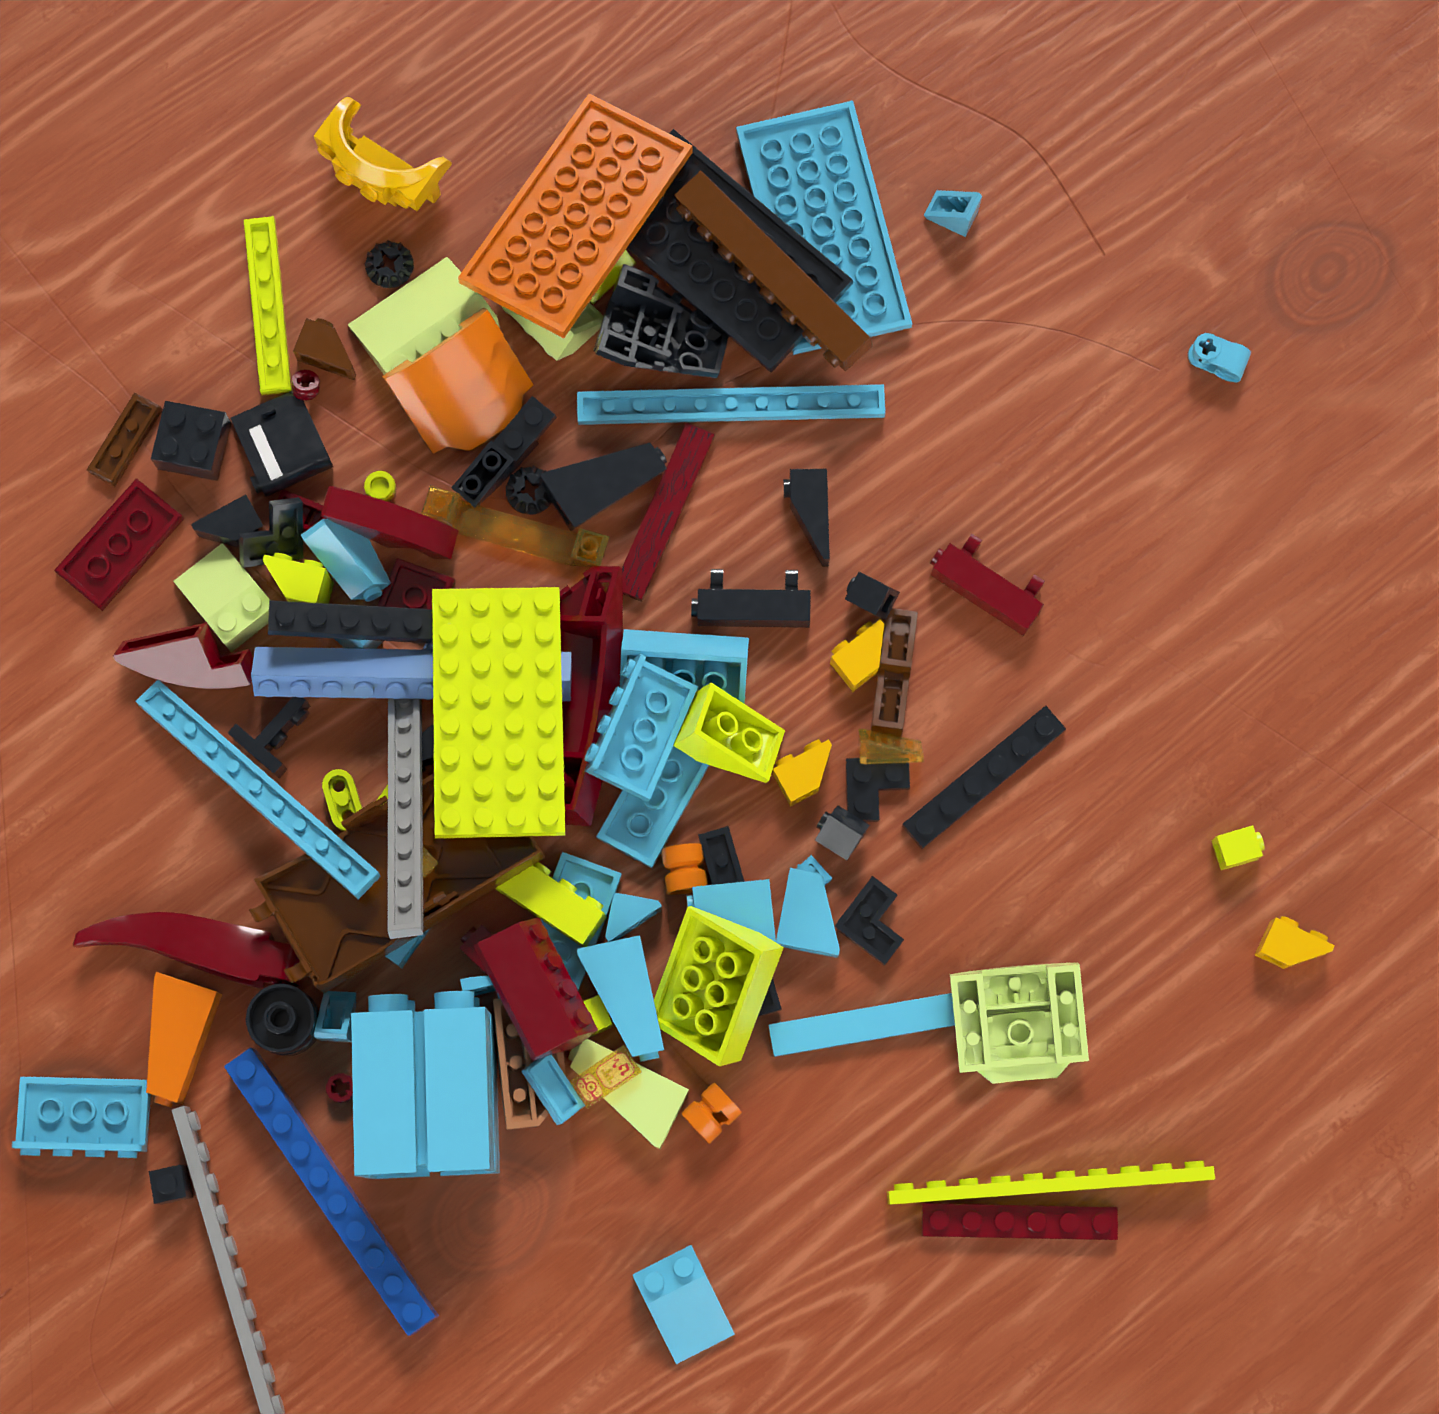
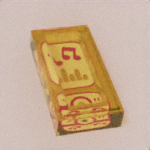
[570,1045,642,1109]

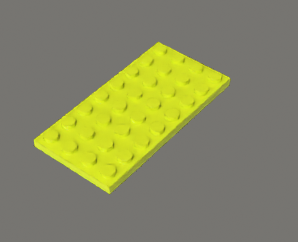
[432,587,565,838]

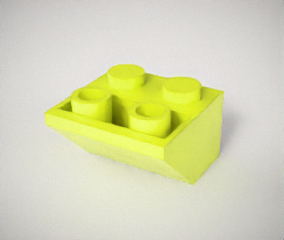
[263,553,334,604]

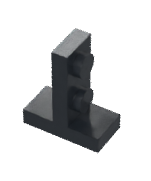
[228,697,311,778]

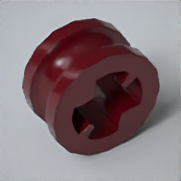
[292,370,320,401]
[326,1073,353,1103]

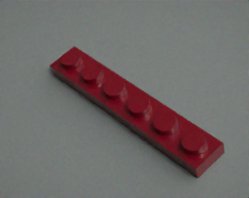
[922,1203,1118,1240]

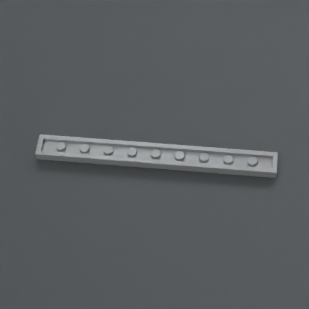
[387,698,423,939]
[172,1106,285,1414]

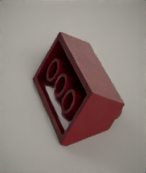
[474,918,598,1060]

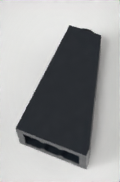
[537,443,667,531]

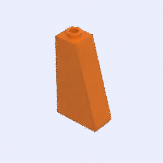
[146,972,222,1108]

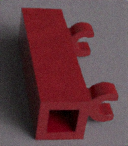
[930,534,1045,636]

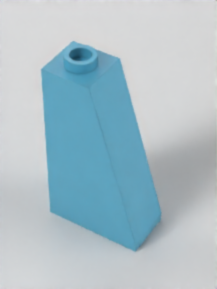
[577,935,664,1062]

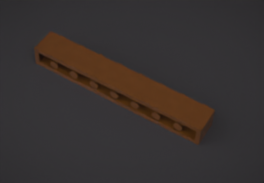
[674,170,872,372]

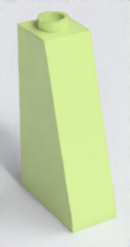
[568,1039,689,1149]

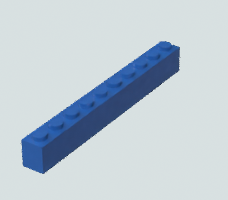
[224,1047,439,1336]

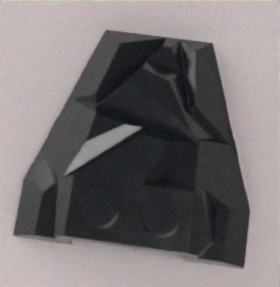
[593,264,729,378]

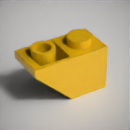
[830,619,884,692]
[772,739,832,807]
[1255,916,1335,969]

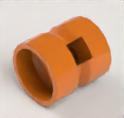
[661,843,707,895]
[681,1083,742,1144]

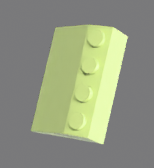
[348,257,500,375]

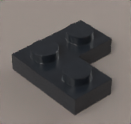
[239,497,304,567]
[846,757,910,822]
[834,876,904,966]

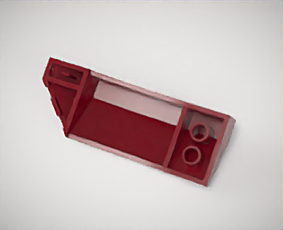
[560,566,623,826]

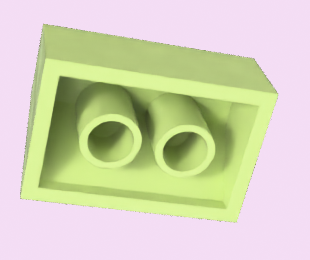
[502,303,603,361]

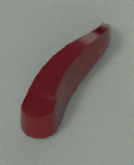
[73,912,300,988]

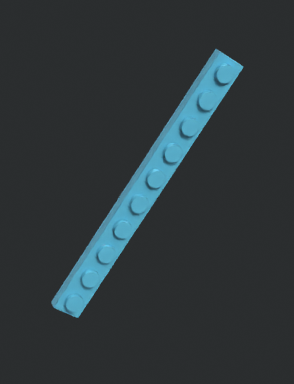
[577,384,885,425]
[136,680,381,899]

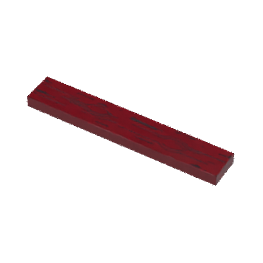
[622,423,715,602]

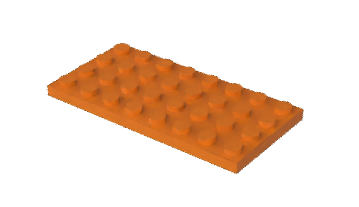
[458,94,693,338]

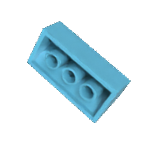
[620,629,749,704]

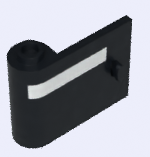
[230,391,334,497]

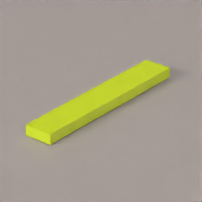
[244,216,292,396]

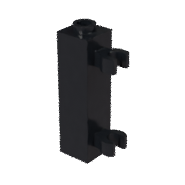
[691,569,811,628]

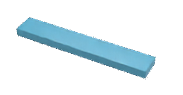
[768,993,955,1057]

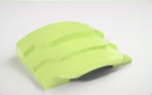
[950,962,1089,1084]

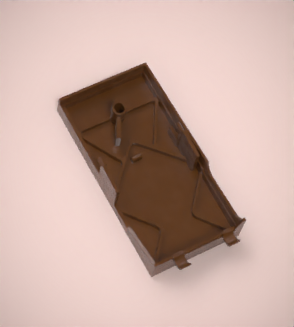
[249,773,545,993]

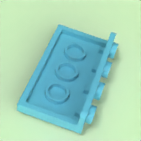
[584,654,698,801]
[12,1077,151,1158]

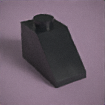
[191,494,266,548]

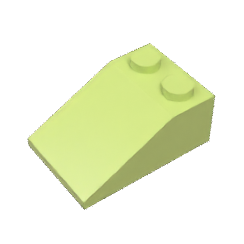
[173,543,270,652]

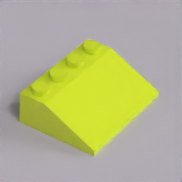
[654,906,784,1067]

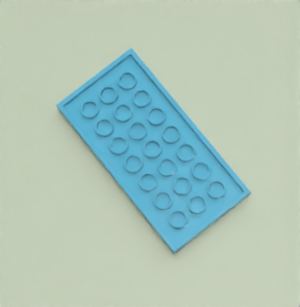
[736,101,912,355]

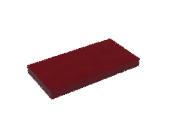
[54,478,185,611]

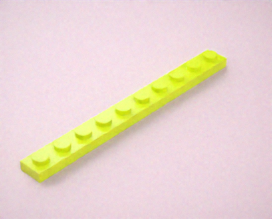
[887,1161,1215,1205]

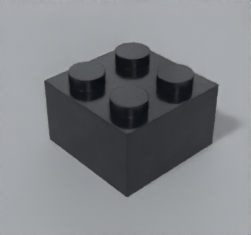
[151,401,232,481]

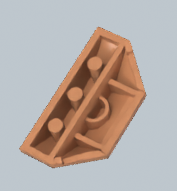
[493,999,566,1130]

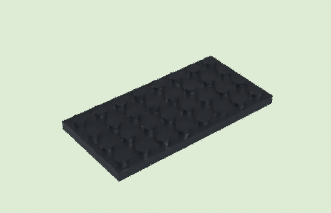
[626,129,853,373]

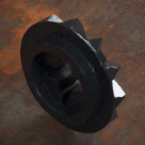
[364,240,414,288]
[506,465,552,515]

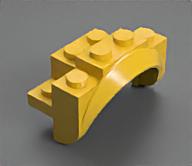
[314,97,452,211]

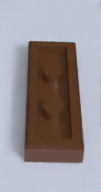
[87,392,163,487]

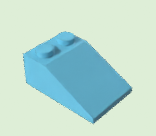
[632,1245,735,1364]

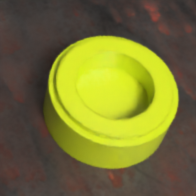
[364,471,396,502]

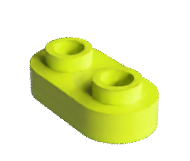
[322,769,362,831]

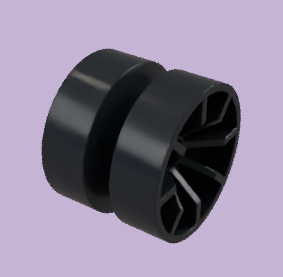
[246,984,320,1056]

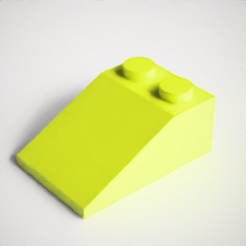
[673,683,785,783]

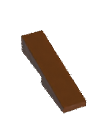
[870,608,918,739]

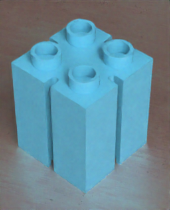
[351,991,500,1179]

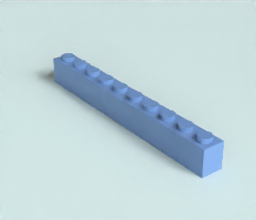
[251,647,572,701]

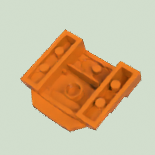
[382,308,533,454]

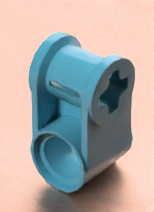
[1188,333,1251,382]

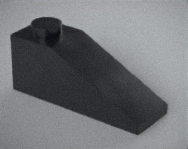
[783,468,830,567]

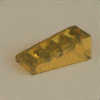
[858,729,924,764]

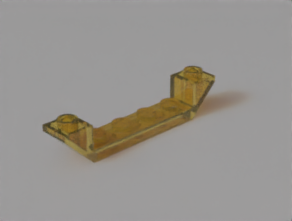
[421,485,609,567]

